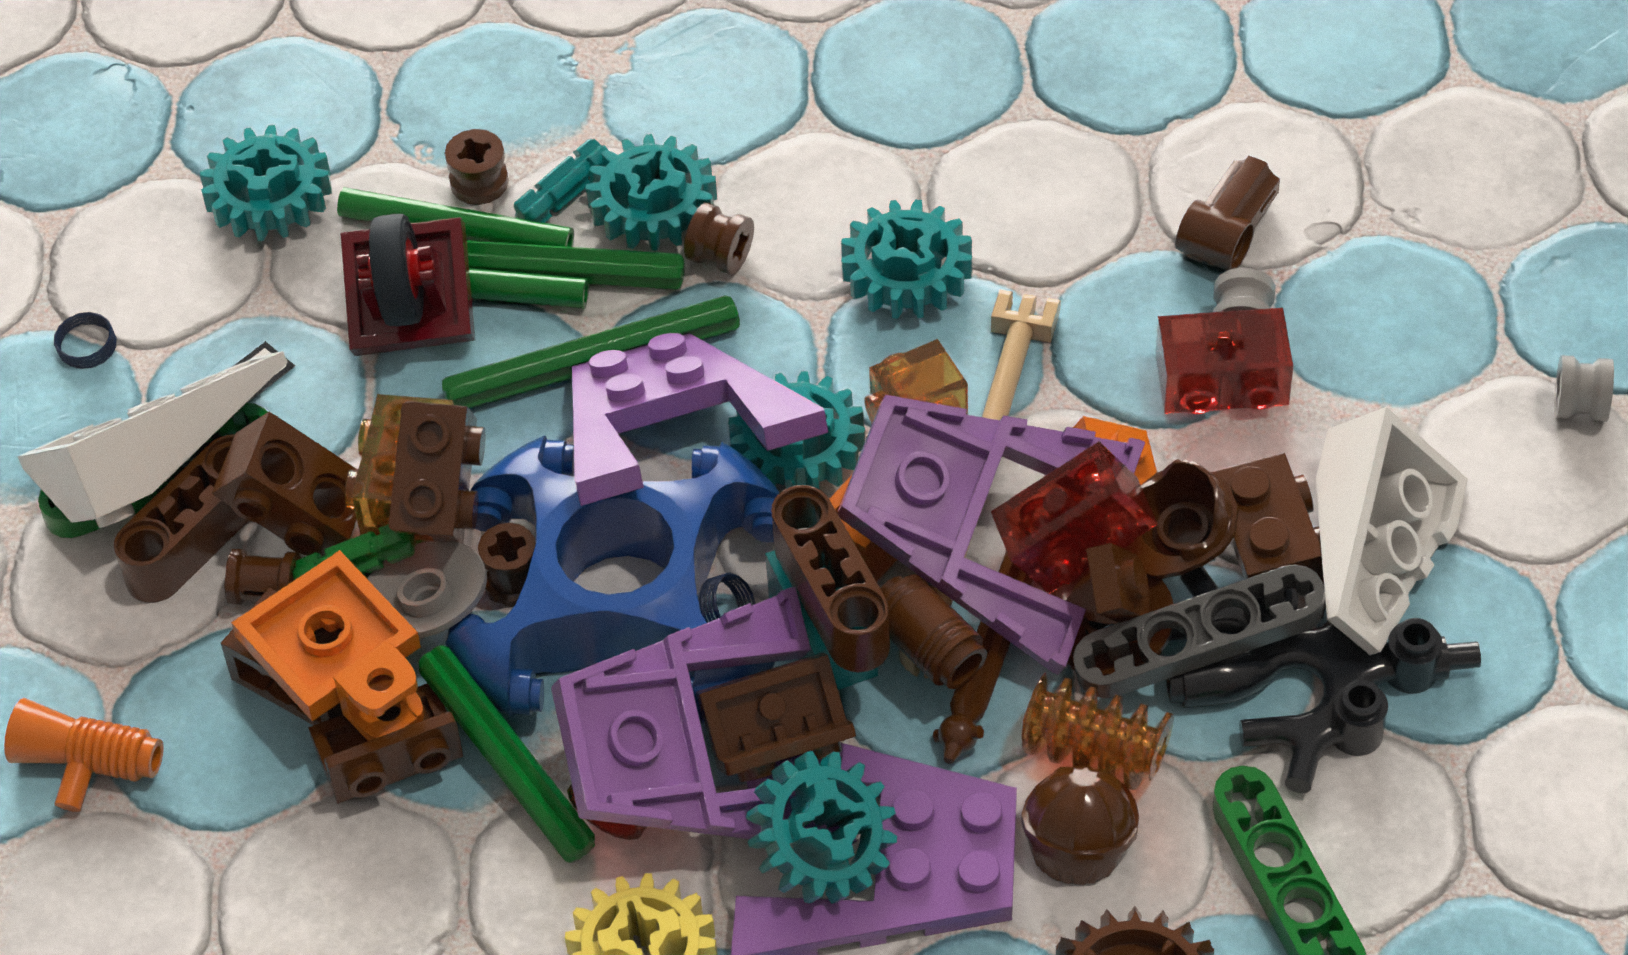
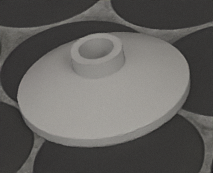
[367,540,487,639]

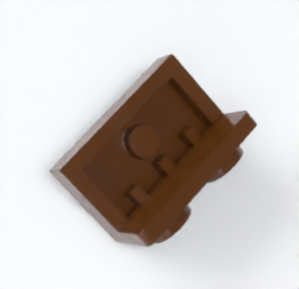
[389,401,486,544]
[1212,453,1324,587]
[696,653,856,782]
[308,684,464,804]

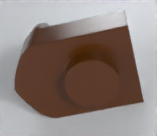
[1066,543,1150,625]

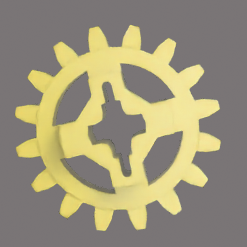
[565,873,718,955]

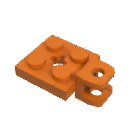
[231,550,424,741]

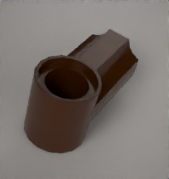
[1175,155,1280,271]

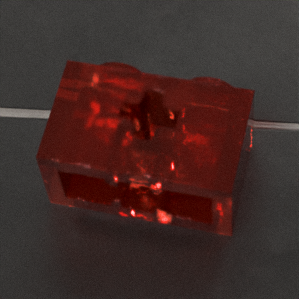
[1156,308,1293,414]

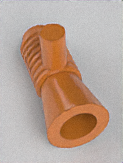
[4,698,164,812]

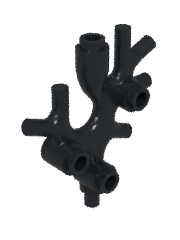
[1166,566,1481,793]

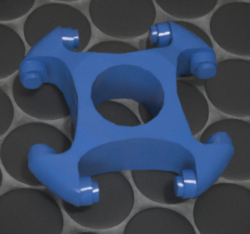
[445,435,779,724]

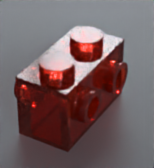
[991,441,1158,594]

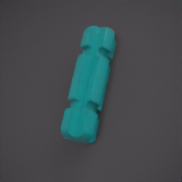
[513,139,608,223]

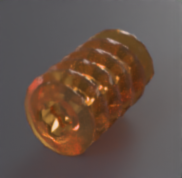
[1021,672,1174,790]

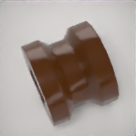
[444,129,509,205]
[684,203,754,275]

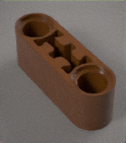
[114,435,248,603]
[771,485,890,672]

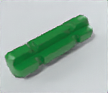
[292,524,416,580]

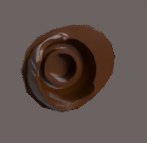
[1114,459,1239,580]
[1021,764,1139,885]

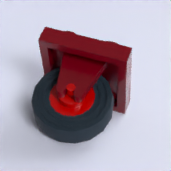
[340,214,475,356]

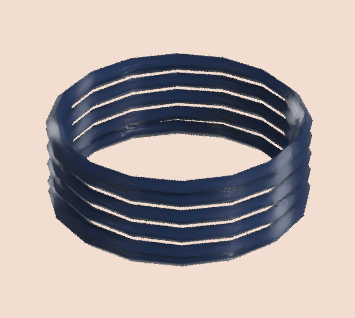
[54,312,117,369]
[699,572,756,623]

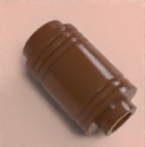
[880,574,987,689]

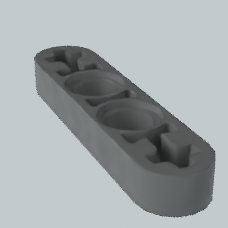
[1073,564,1326,699]

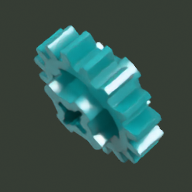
[200,125,333,241]
[586,134,717,251]
[841,199,972,319]
[728,371,866,489]
[746,751,897,904]

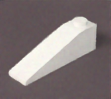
[18,351,288,528]
[1315,407,1468,655]

